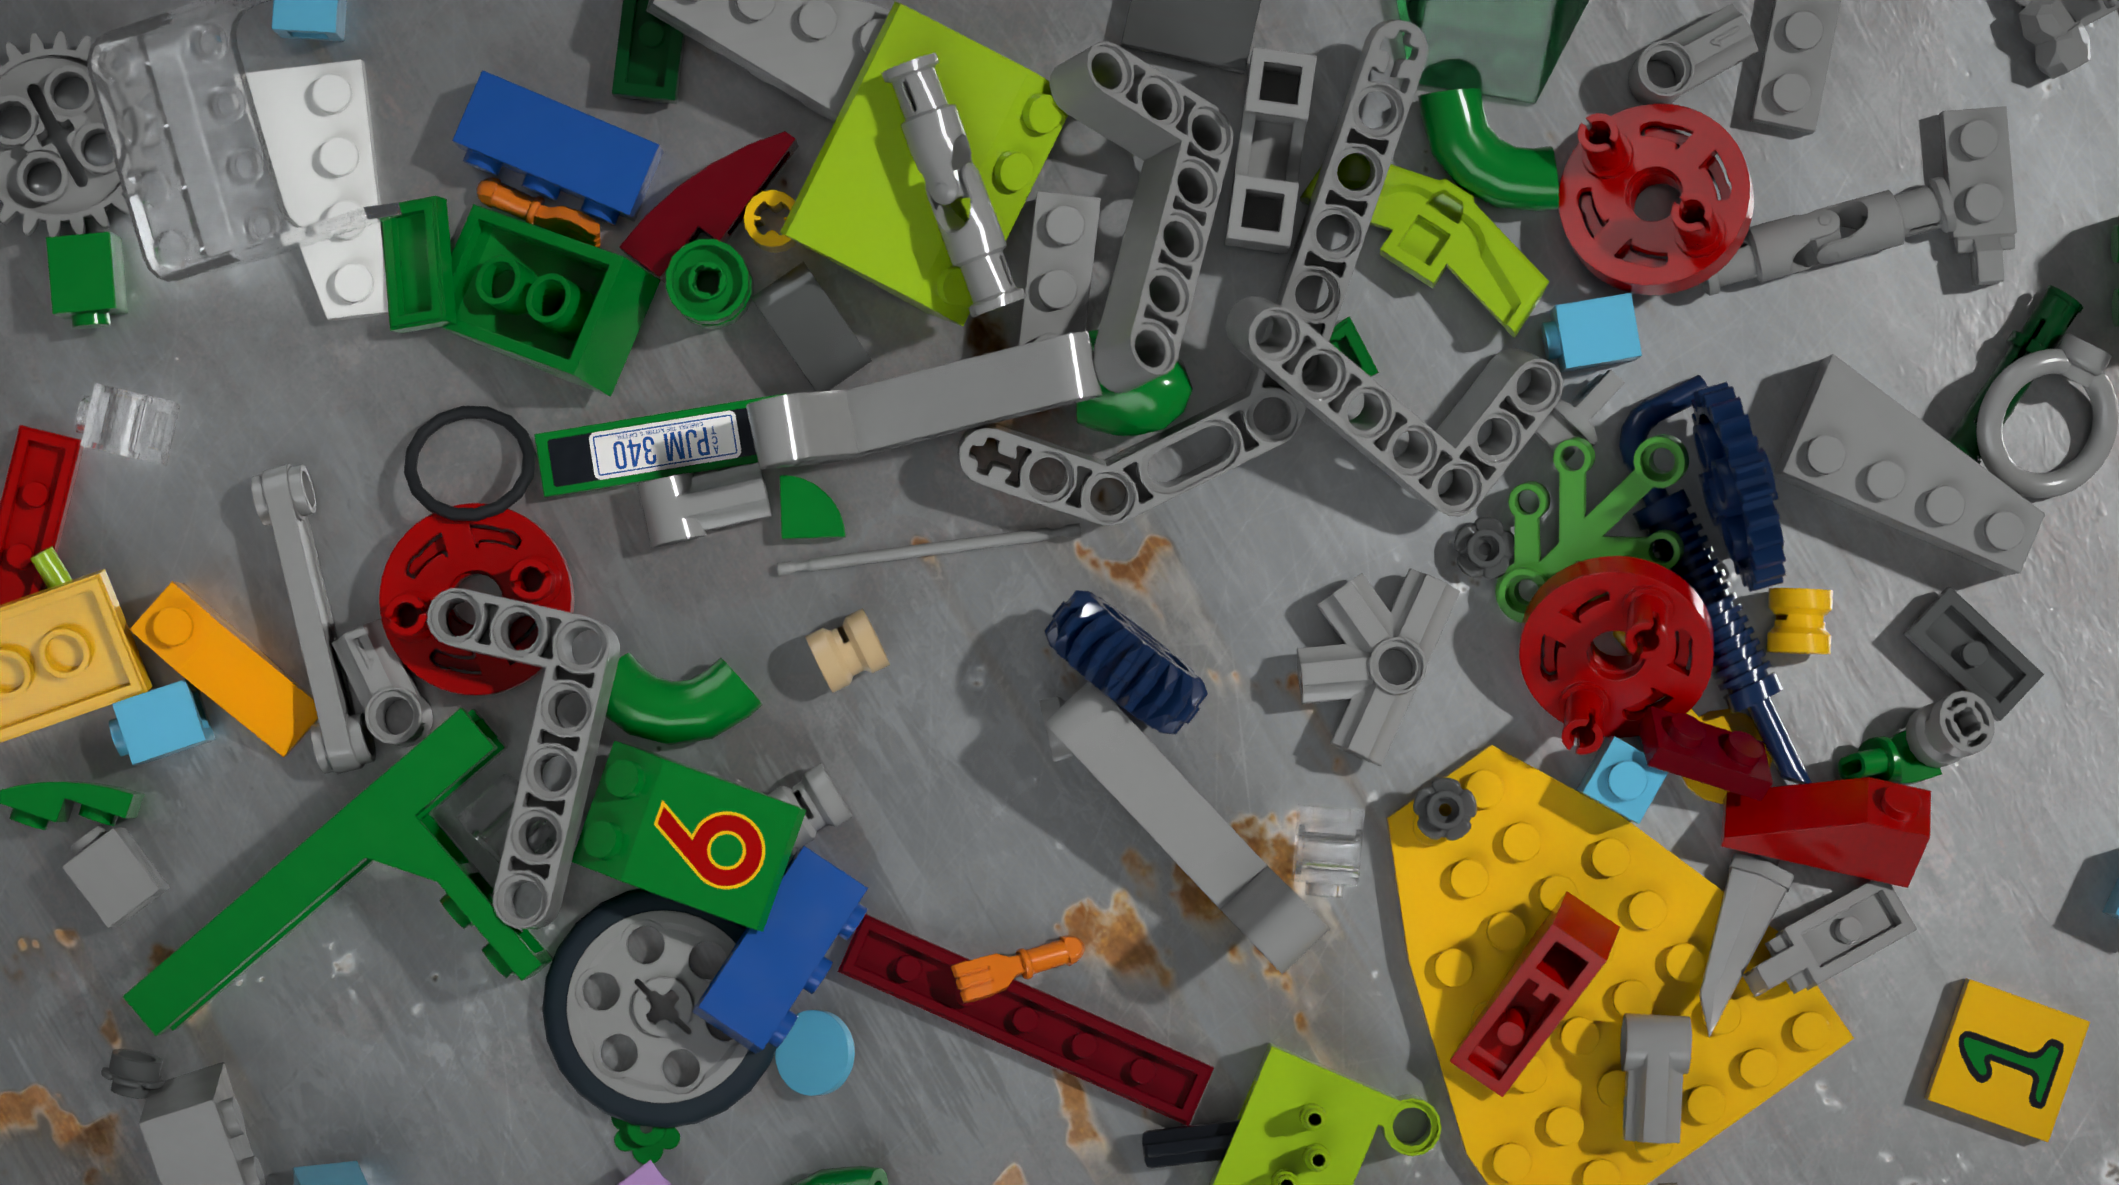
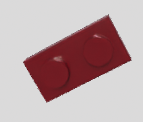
[1639,706,1773,801]

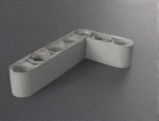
[1050,41,1233,393]
[1226,296,1563,517]
[746,331,1102,469]
[427,588,620,929]
[1044,681,1330,974]

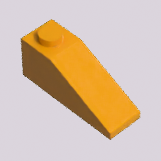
[129,581,318,757]

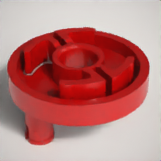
[1559,103,1754,295]
[379,503,574,696]
[1519,556,1714,755]

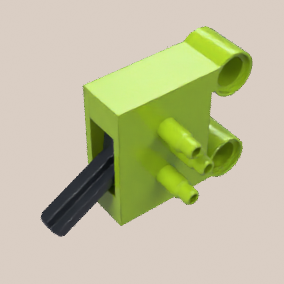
[1142,1043,1442,1185]

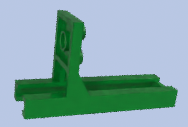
[122,708,553,1036]

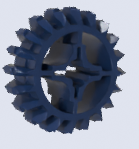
[1044,590,1208,734]

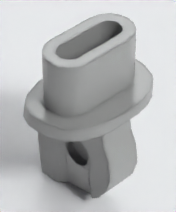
[1535,370,1625,462]

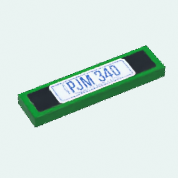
[534,393,786,498]

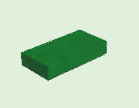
[380,196,457,334]

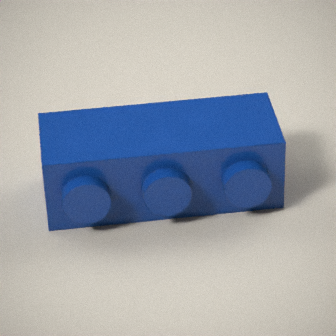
[452,70,664,226]
[692,846,868,1054]

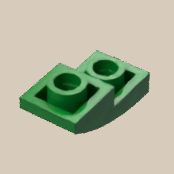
[0,781,145,830]

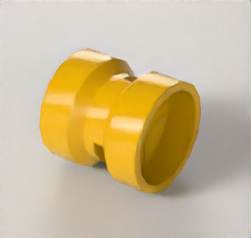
[1766,588,1833,655]

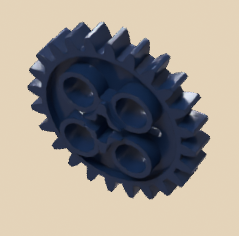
[1691,382,1786,592]

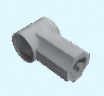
[1628,4,1759,105]
[637,463,772,548]
[332,619,433,747]
[1620,1013,1692,1144]

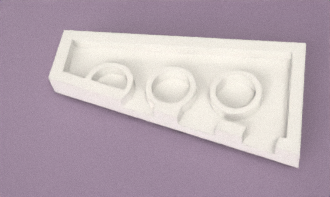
[235,59,389,321]

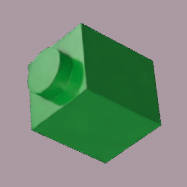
[46,232,128,329]

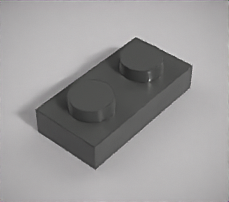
[1903,587,2044,721]

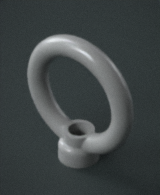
[1976,332,2119,498]

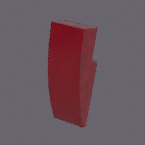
[619,131,798,283]

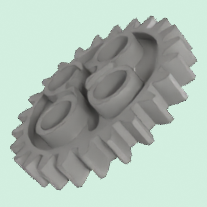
[0,31,163,237]

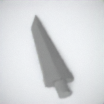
[1699,853,1794,1038]

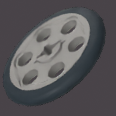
[542,888,776,1128]

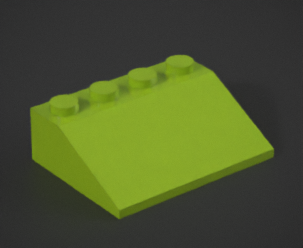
[780,2,1068,327]

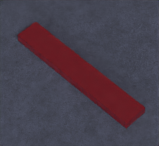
[838,913,1214,1126]

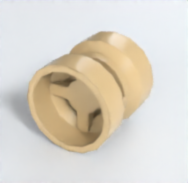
[805,608,890,693]

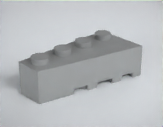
[646,0,891,122]
[1773,354,2045,576]
[139,1062,266,1185]

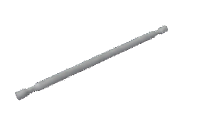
[777,523,1081,576]

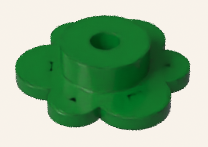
[611,1116,680,1164]

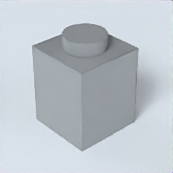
[62,825,171,928]

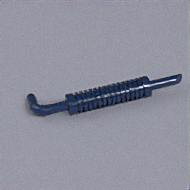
[1619,375,1812,784]

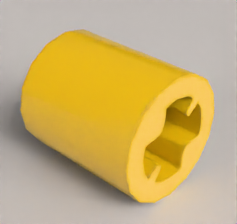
[744,190,797,253]

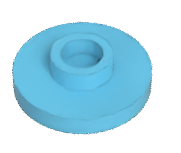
[775,1010,855,1096]

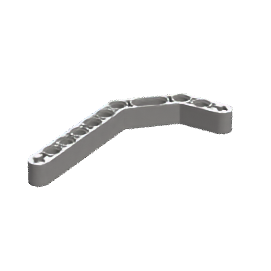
[958,19,1428,526]

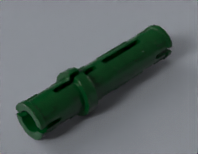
[1947,285,2084,464]

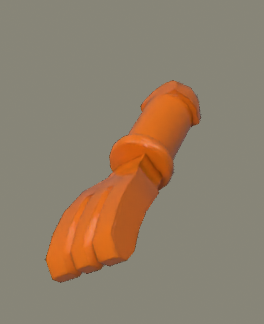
[476,177,601,248]
[951,935,1085,1003]

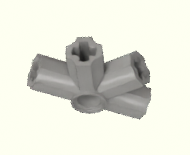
[1297,568,1460,766]

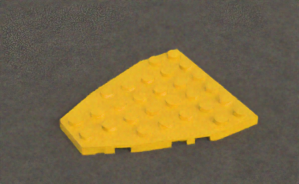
[1386,745,1854,1185]

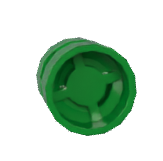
[666,239,753,329]

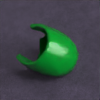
[1076,330,1193,436]

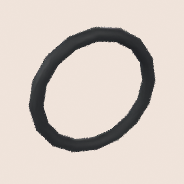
[404,406,536,521]

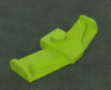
[1300,153,1549,338]

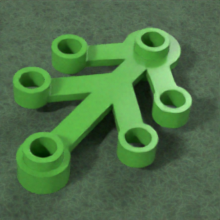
[1495,434,1689,623]

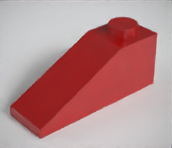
[1721,777,1931,888]
[1449,891,1620,1097]

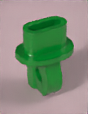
[1838,731,1942,785]

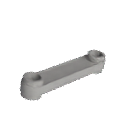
[251,464,376,774]

